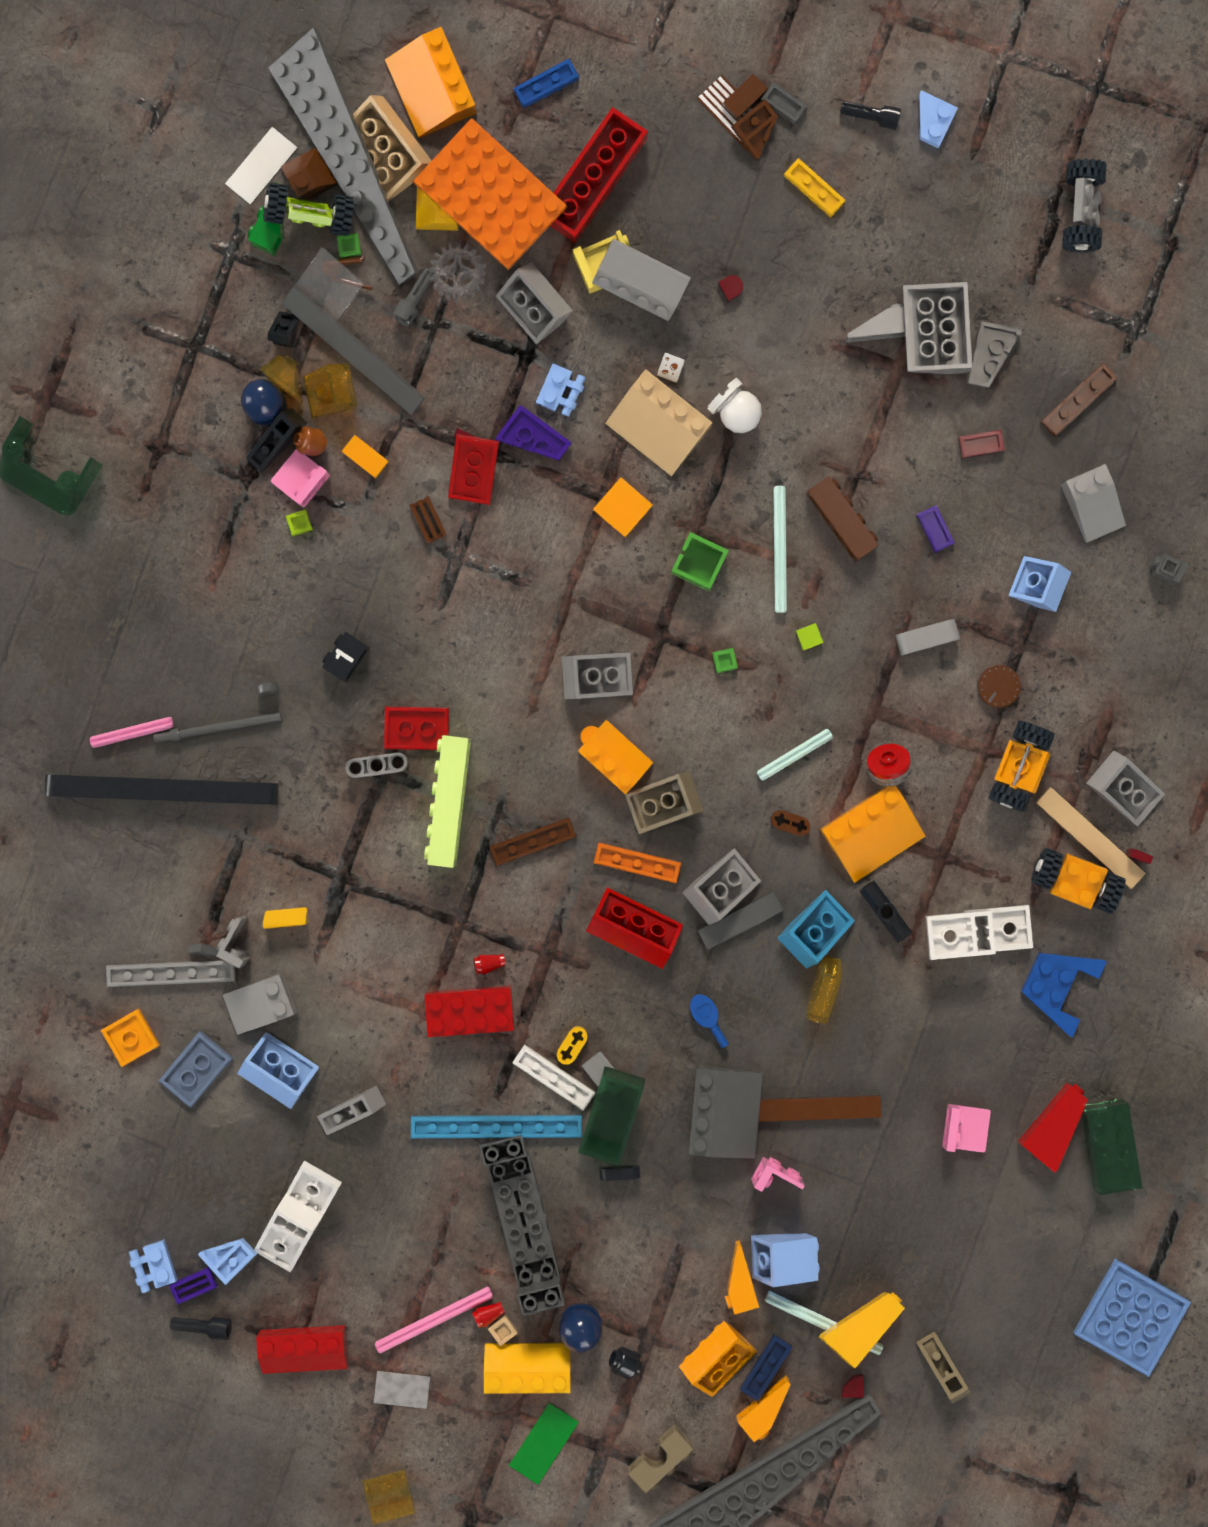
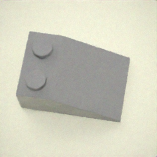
[1061,464,1126,543]
[562,652,633,699]
[1086,751,1165,827]
[682,848,761,925]
[223,972,298,1035]

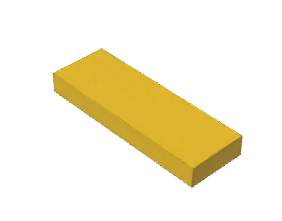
[784,158,846,218]

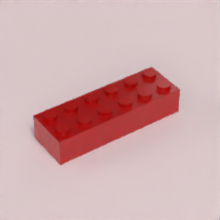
[550,107,648,244]

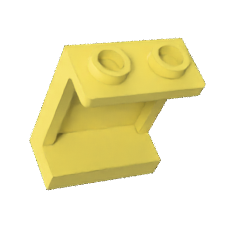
[572,230,630,294]

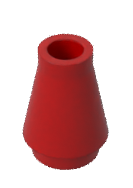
[473,954,506,975]
[472,1302,505,1328]

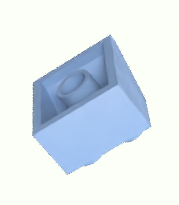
[1009,556,1071,612]

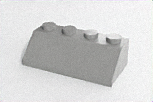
[592,238,691,321]

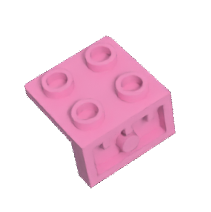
[271,449,330,508]
[942,1104,991,1152]
[751,1157,805,1192]

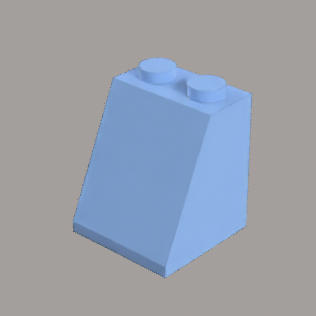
[751,1233,820,1287]

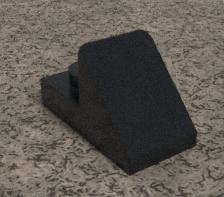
[267,311,300,348]

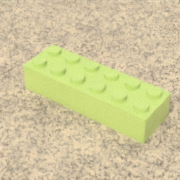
[424,735,471,868]

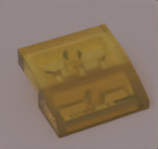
[362,1470,415,1524]

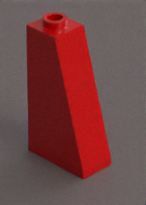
[1018,1083,1088,1173]

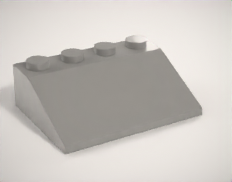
[903,282,972,374]

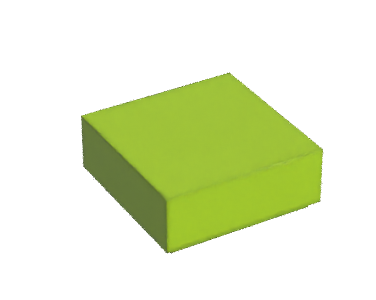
[286,509,313,537]
[795,623,823,651]

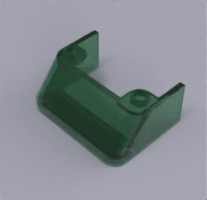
[0,416,102,516]

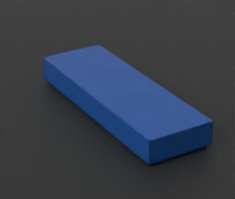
[513,59,579,109]

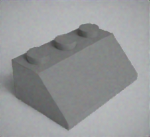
[496,262,573,345]

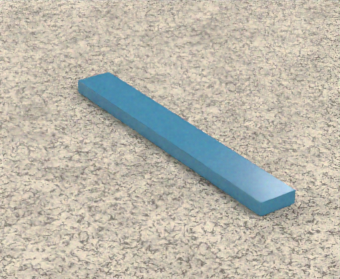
[411,1115,582,1138]

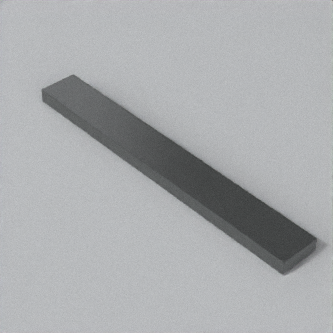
[282,287,426,415]

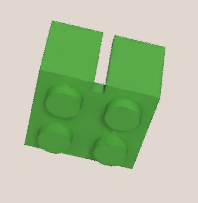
[671,532,729,592]

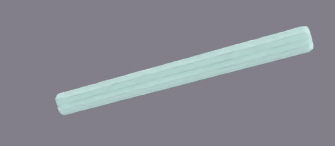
[774,486,787,613]
[764,1291,883,1355]

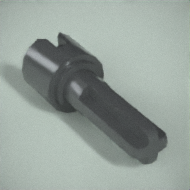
[391,268,434,327]

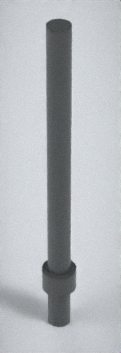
[153,712,282,743]

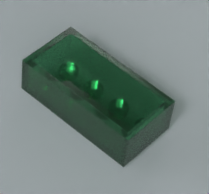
[578,1066,646,1166]
[1082,1099,1143,1195]

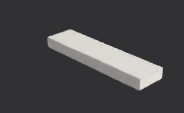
[513,1044,595,1111]

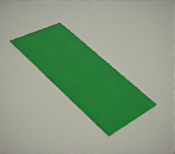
[508,1403,579,1485]

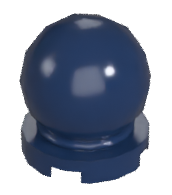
[241,379,287,426]
[559,1303,602,1353]

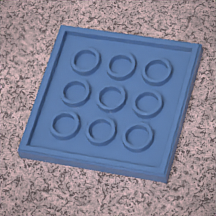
[1073,1258,1191,1377]

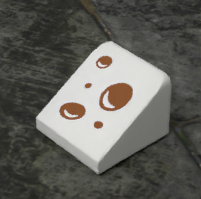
[657,353,685,383]

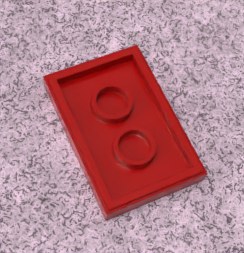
[448,434,499,505]
[384,707,449,750]

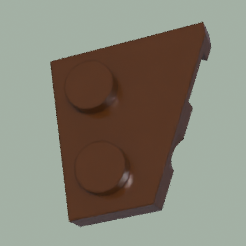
[731,99,778,161]

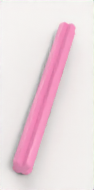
[375,1287,493,1353]

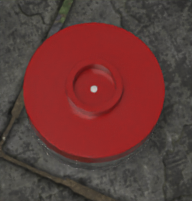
[867,744,912,786]

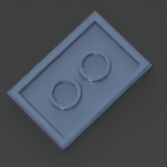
[158,1031,233,1108]

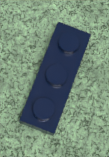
[739,1334,793,1401]

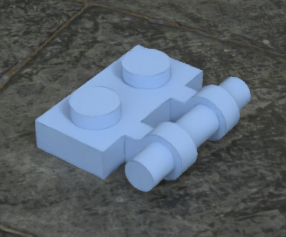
[536,364,586,417]
[129,1239,178,1293]

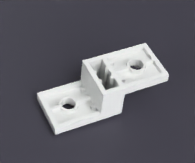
[925,905,1033,960]
[254,1161,342,1273]

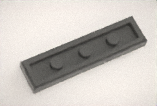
[698,892,783,950]

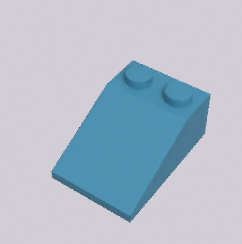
[777,890,855,969]

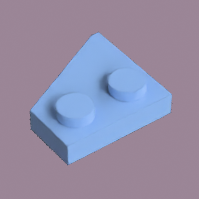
[918,90,958,148]
[198,1238,257,1285]

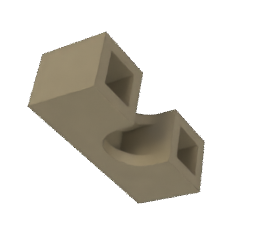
[628,1424,693,1493]

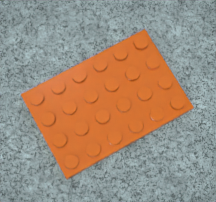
[413,118,567,270]

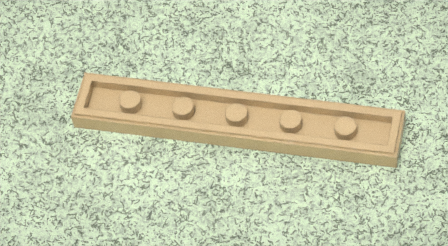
[1035,787,1146,889]

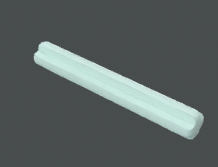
[757,729,833,781]

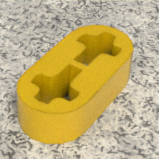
[557,1026,587,1064]

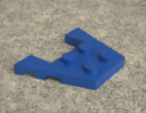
[1021,953,1107,1037]

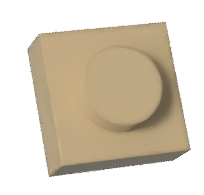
[488,1314,518,1346]

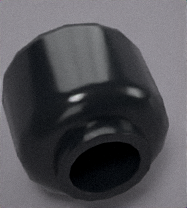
[609,1347,642,1379]

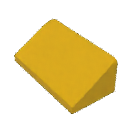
[263,907,309,929]

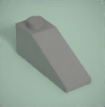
[845,304,905,343]
[317,1086,386,1135]

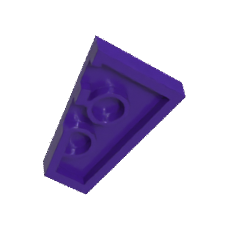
[495,405,572,461]

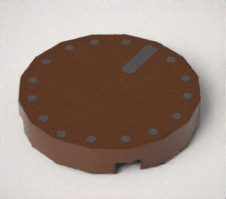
[977,665,1021,708]

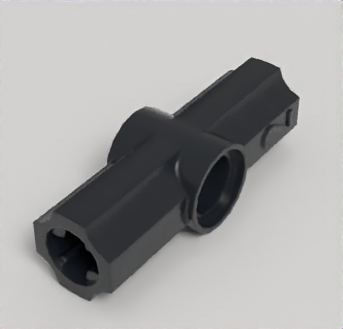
[859,880,912,943]

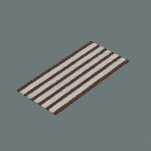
[697,75,773,152]

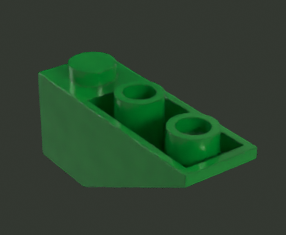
[247,182,284,256]

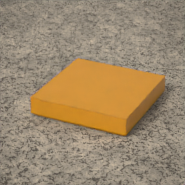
[593,477,653,538]
[101,1009,160,1067]

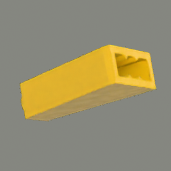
[819,1292,905,1368]

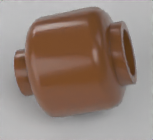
[293,426,327,457]

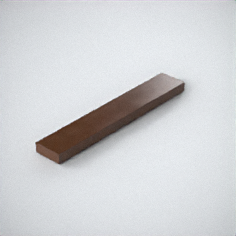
[759,1095,881,1122]

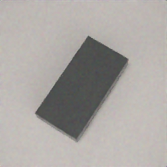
[760,82,808,126]

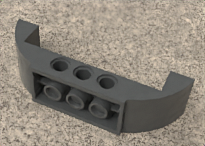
[479,1135,565,1316]

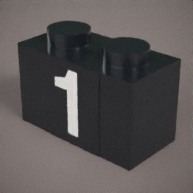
[322,632,369,682]

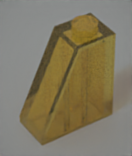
[806,955,842,1024]

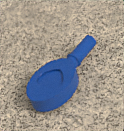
[690,994,729,1048]

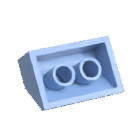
[237,1032,319,1109]

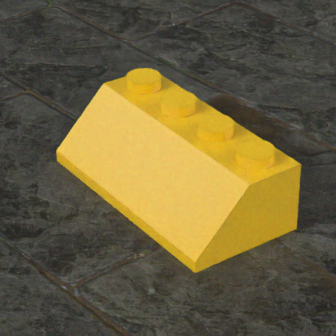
[484,1343,571,1394]

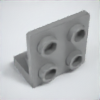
[216,916,251,968]

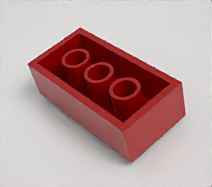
[424,985,515,1037]

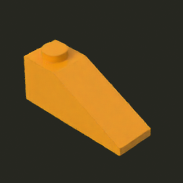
[725,1240,759,1315]
[736,1375,791,1442]

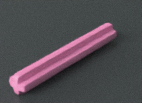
[90,717,174,748]

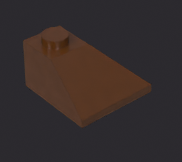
[280,147,338,201]

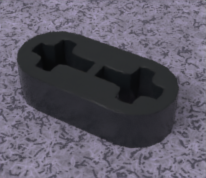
[599,1165,641,1181]

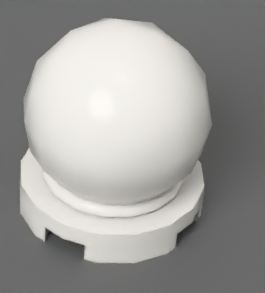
[707,377,762,433]

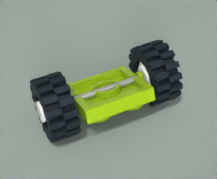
[263,182,354,236]

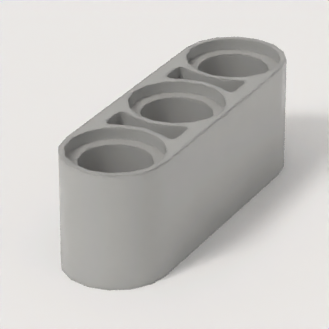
[895,619,960,656]
[345,753,409,778]

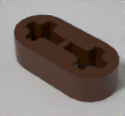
[770,810,810,836]

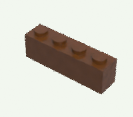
[806,476,879,562]

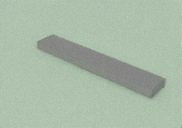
[106,960,236,987]

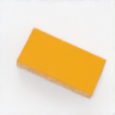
[342,435,389,479]

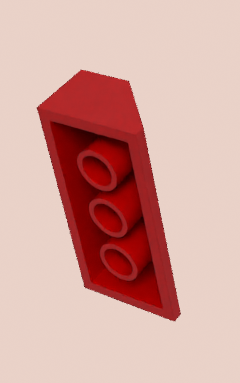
[586,888,683,969]
[256,1325,348,1374]

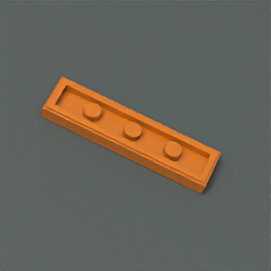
[594,842,681,883]

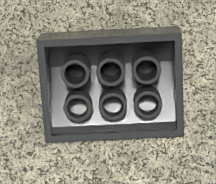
[689,1065,763,1159]

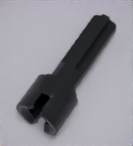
[840,101,901,130]
[170,1317,232,1340]

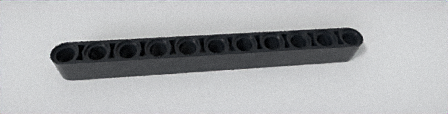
[45,774,278,805]

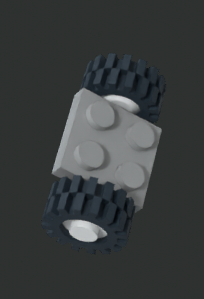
[1062,158,1107,253]

